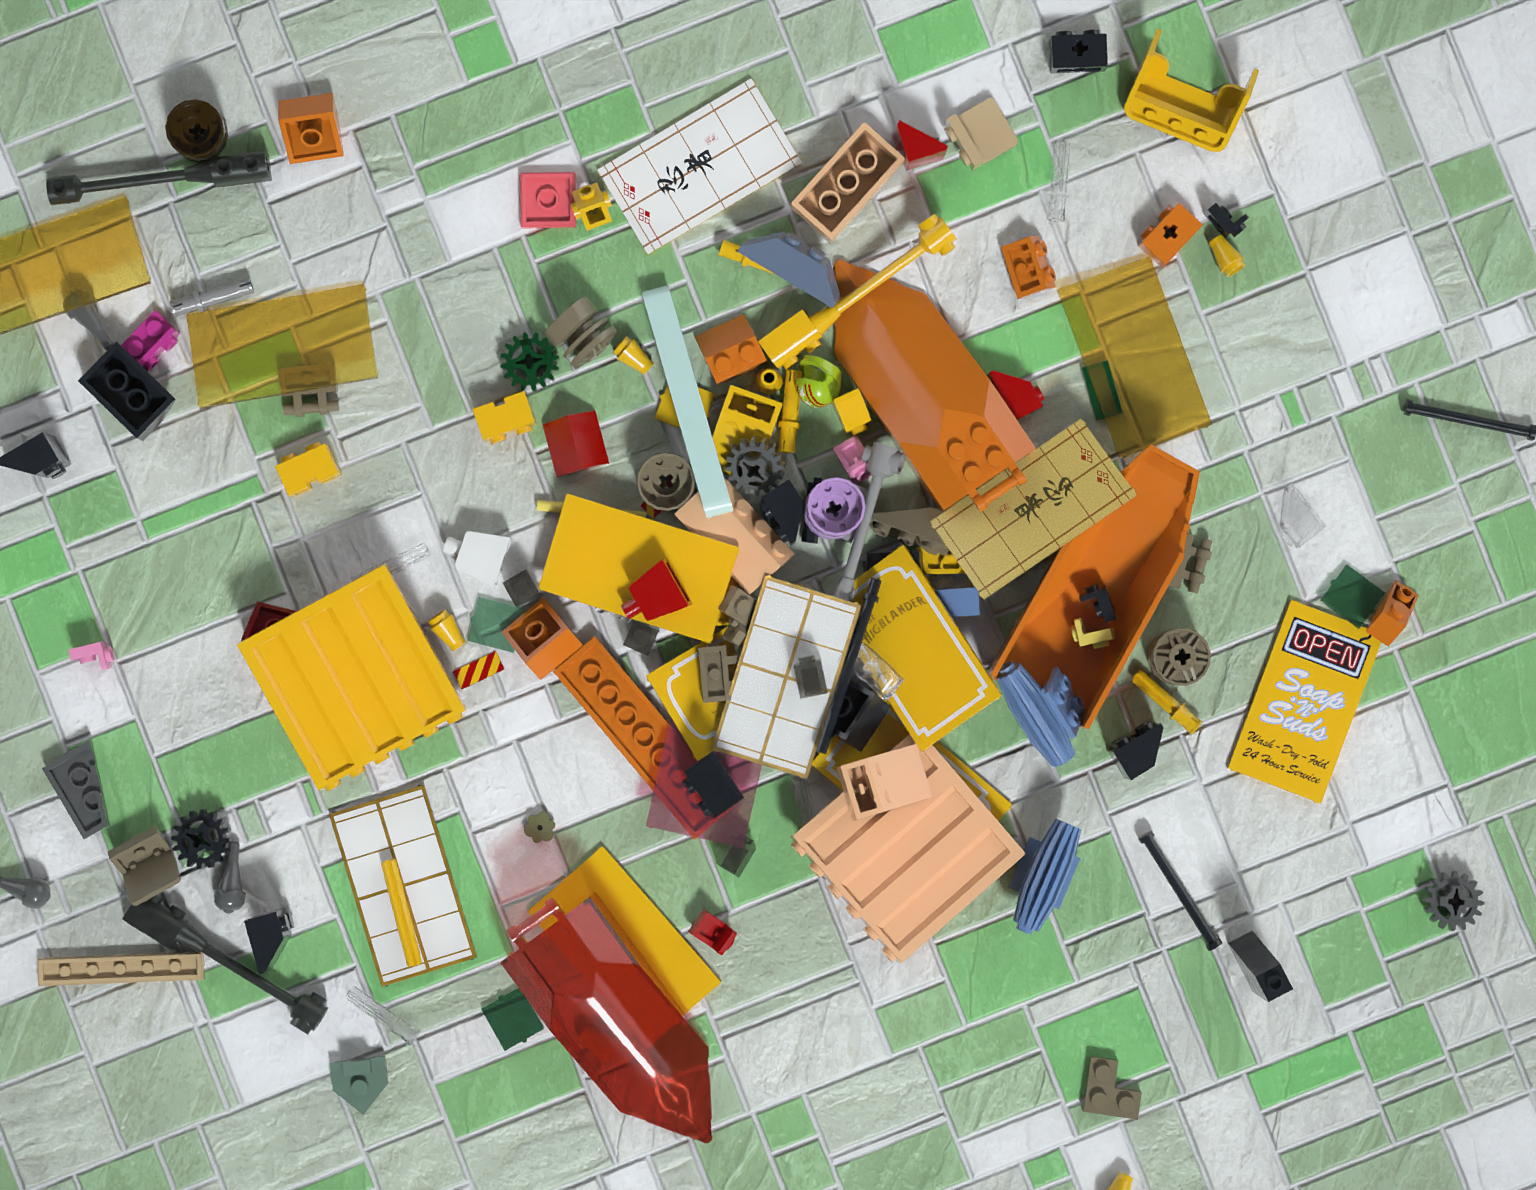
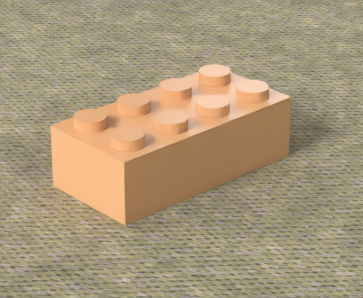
[790,122,905,244]

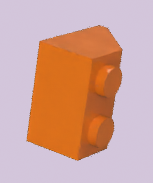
[278,93,344,164]
[694,314,767,386]
[501,597,583,680]

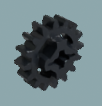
[171,809,233,869]

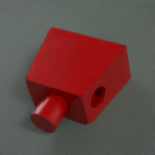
[621,559,692,621]

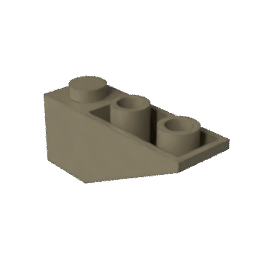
[870,508,949,556]

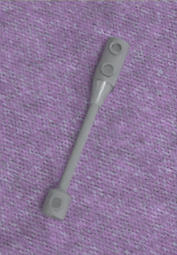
[831,442,905,663]

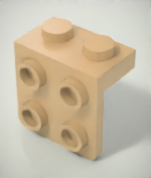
[944,98,1018,171]

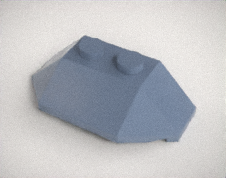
[738,231,841,308]

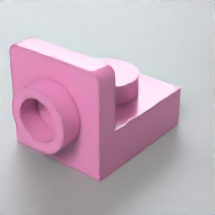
[833,435,872,484]
[68,641,114,670]

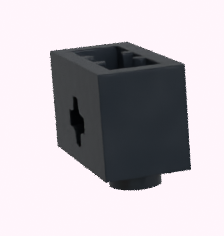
[1049,30,1108,74]

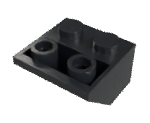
[760,480,804,546]
[1108,721,1164,781]

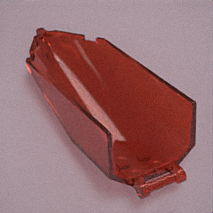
[500,892,713,1143]

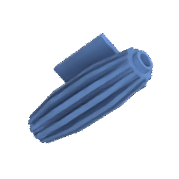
[996,661,1085,767]
[1008,819,1081,935]

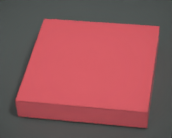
[520,172,576,229]

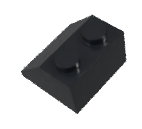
[0,432,71,479]
[828,675,891,752]
[682,751,744,820]
[244,907,294,974]

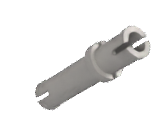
[170,277,254,318]

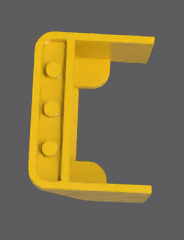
[1124,29,1259,152]

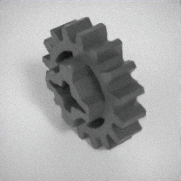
[725,436,786,496]
[1422,871,1485,931]

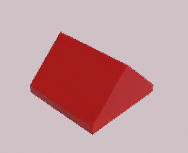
[895,120,948,171]
[543,411,610,478]

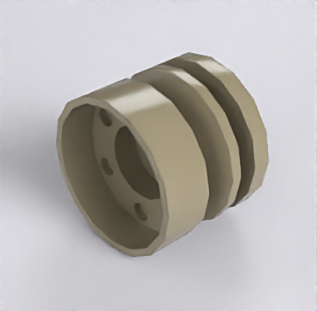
[544,296,617,370]
[637,452,695,511]
[1148,628,1211,686]

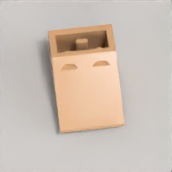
[837,744,932,821]

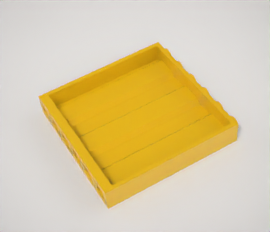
[237,563,466,791]

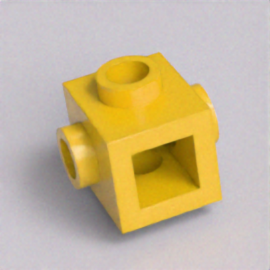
[570,182,612,231]

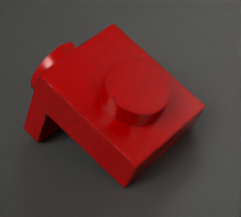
[688,909,737,955]

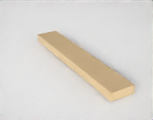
[37,952,205,986]

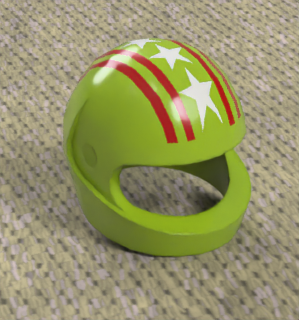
[796,355,842,408]

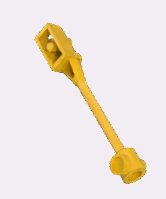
[758,214,957,370]

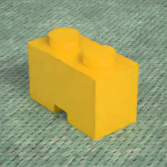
[472,391,537,445]
[275,442,342,498]

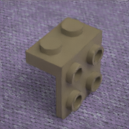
[107,826,181,906]

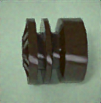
[165,99,229,163]

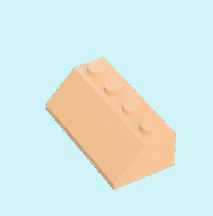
[675,477,795,595]

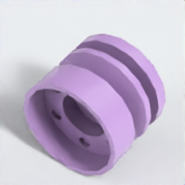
[803,477,866,540]

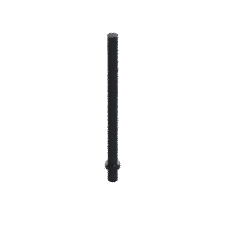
[816,578,882,754]

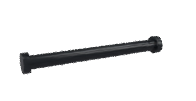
[1403,399,1536,441]
[1138,831,1223,951]

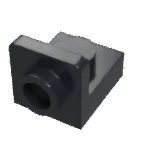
[1204,203,1249,238]
[1079,584,1117,623]

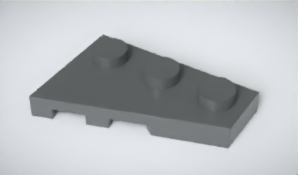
[42,740,110,839]

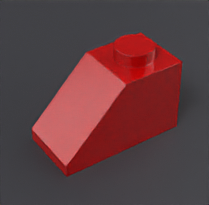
[987,370,1045,421]

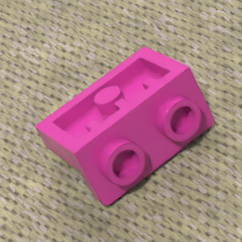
[121,310,180,371]

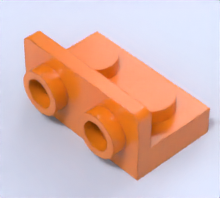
[1001,236,1056,299]

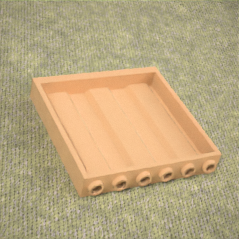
[790,734,1026,963]

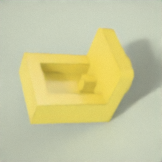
[1071,618,1116,649]

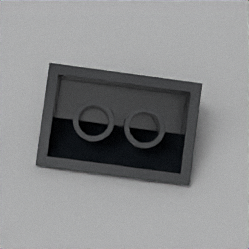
[78,341,176,441]

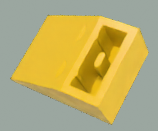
[712,385,783,474]

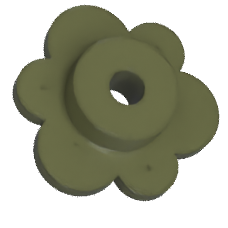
[524,812,555,843]

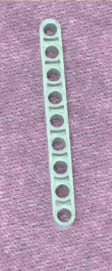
[642,285,733,519]

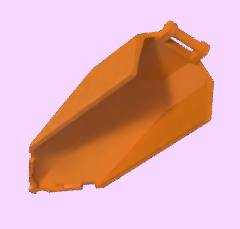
[834,260,1036,512]

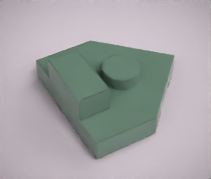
[330,1056,389,1115]

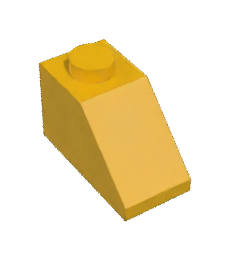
[832,388,871,436]

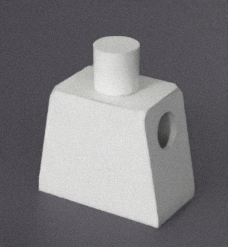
[443,531,512,589]

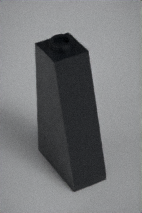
[1228,931,1293,1002]

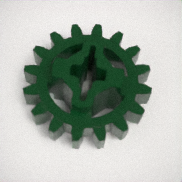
[500,332,560,392]

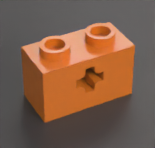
[1139,203,1203,268]

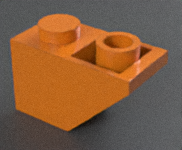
[1366,580,1419,647]

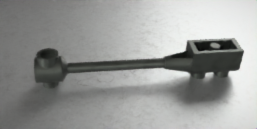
[46,151,272,205]
[122,895,328,1035]

